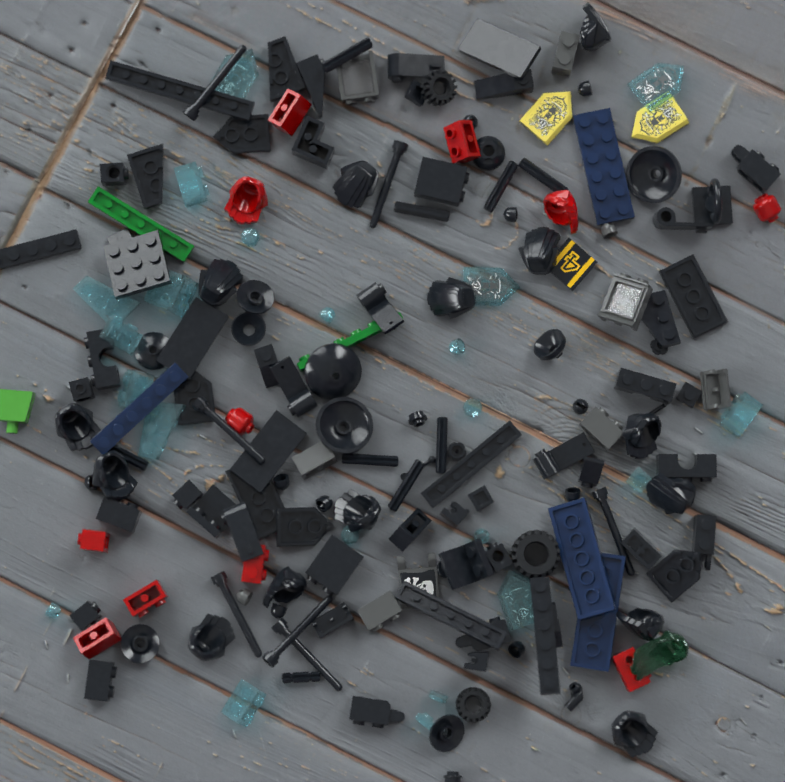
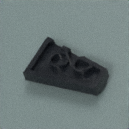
[268,36,306,103]
[127,144,164,209]
[628,290,681,348]

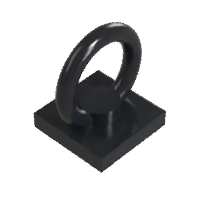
[692,178,733,225]

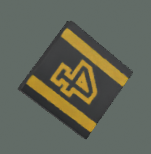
[550,238,598,291]

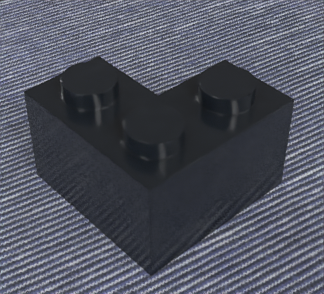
[292,116,335,169]

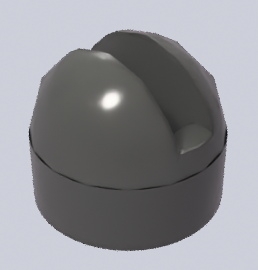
[601,223,618,239]
[236,588,253,606]

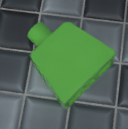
[0,389,35,434]

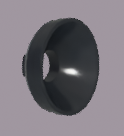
[472,136,505,171]
[231,311,266,346]
[534,329,566,360]

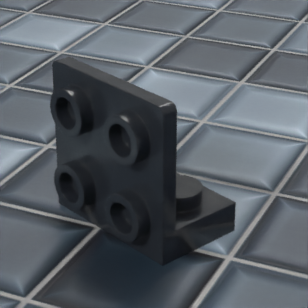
[186,485,236,539]
[439,538,494,590]

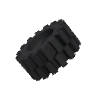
[420,70,457,106]
[456,687,491,722]

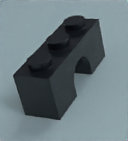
[84,328,121,390]
[614,368,676,404]
[656,454,717,482]

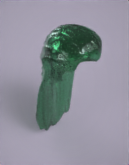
[630,630,689,681]

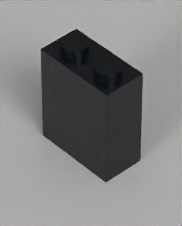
[414,157,470,207]
[305,535,364,596]

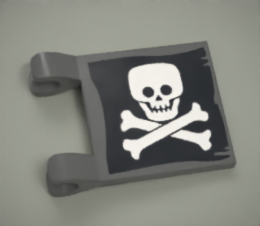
[397,553,440,609]

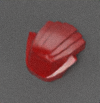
[224,176,268,225]
[543,190,579,234]

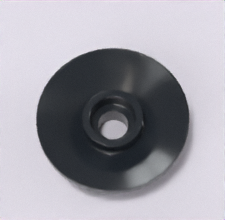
[236,280,274,314]
[135,332,169,370]
[121,624,160,663]
[429,714,464,752]

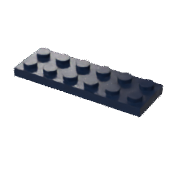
[572,108,635,226]
[548,498,617,620]
[570,553,626,672]

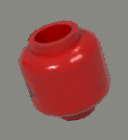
[753,193,781,223]
[225,408,255,436]

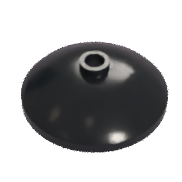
[626,146,682,203]
[304,343,362,400]
[316,397,373,454]

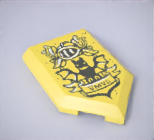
[519,91,572,146]
[631,92,689,143]

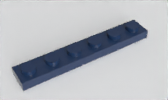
[90,362,188,455]

